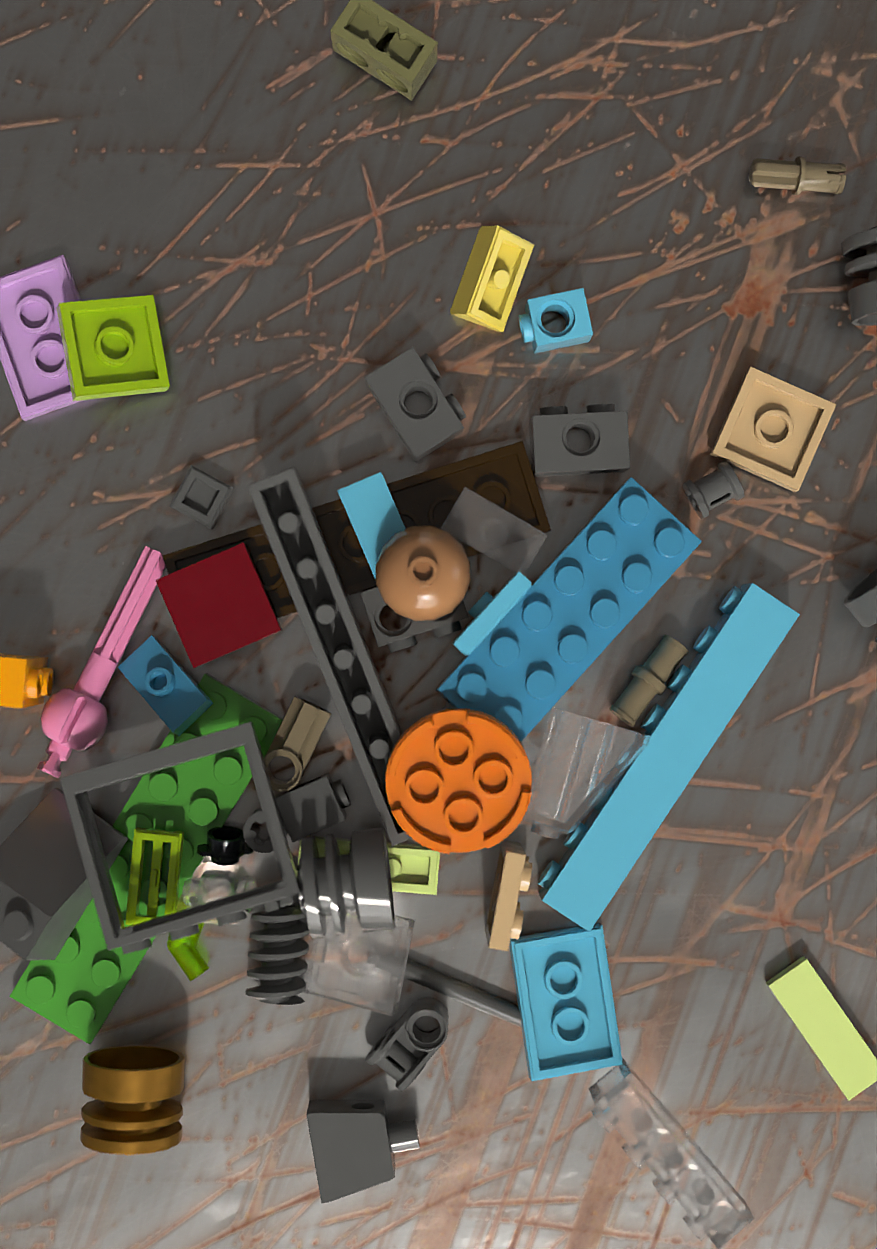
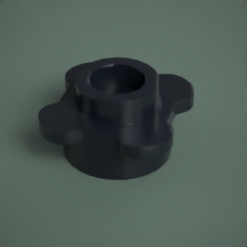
[197,826,254,866]

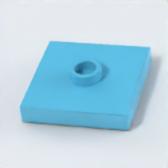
[452,572,532,655]

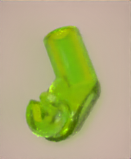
[167,922,209,981]

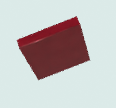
[155,542,282,668]

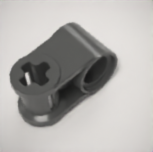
[365,997,449,1092]

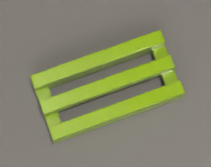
[125,827,184,925]

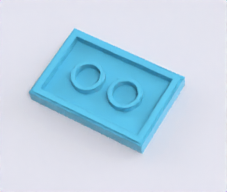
[509,923,623,1081]

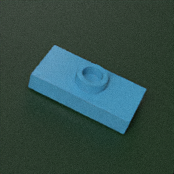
[118,635,213,736]

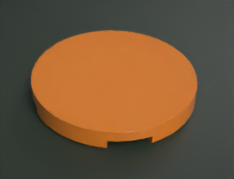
[385,708,532,854]

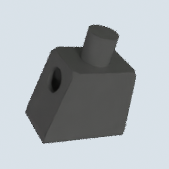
[306,1100,420,1204]

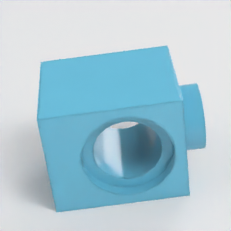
[519,288,593,354]

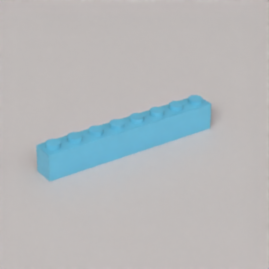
[537,583,800,932]

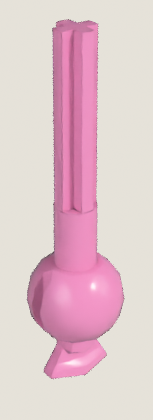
[37,546,166,778]

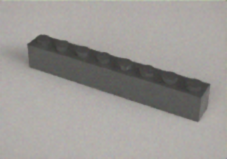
[247,466,412,846]

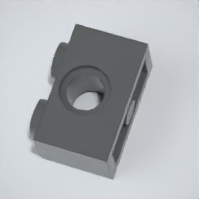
[365,347,466,462]
[529,404,630,477]

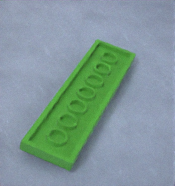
[9,673,283,1044]

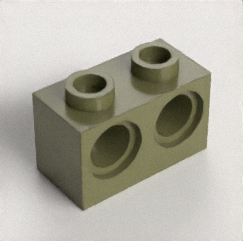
[330,0,438,101]

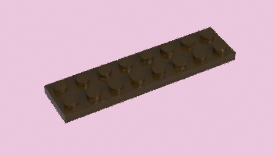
[162,441,551,618]

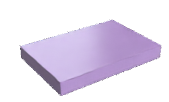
[0,255,83,421]

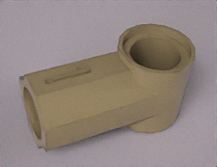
[264,696,332,792]

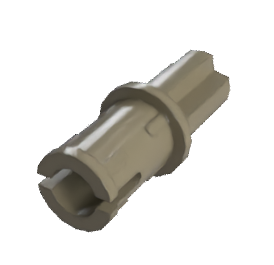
[749,156,846,195]

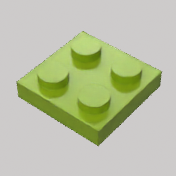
[56,295,170,401]

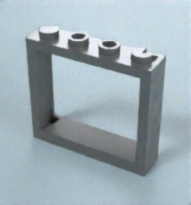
[60,722,300,954]

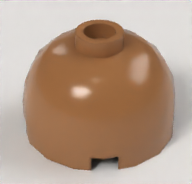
[375,525,471,621]

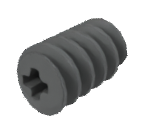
[245,902,310,1005]

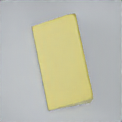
[450,225,534,332]

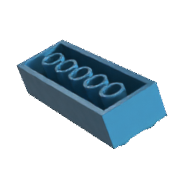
[435,477,702,742]

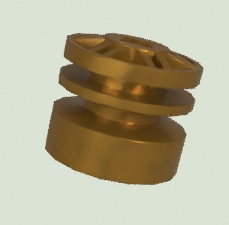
[80,1045,185,1155]

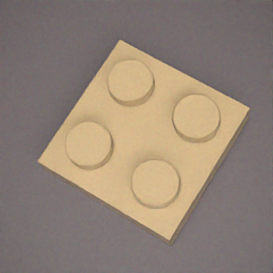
[710,366,837,492]
[485,840,532,952]

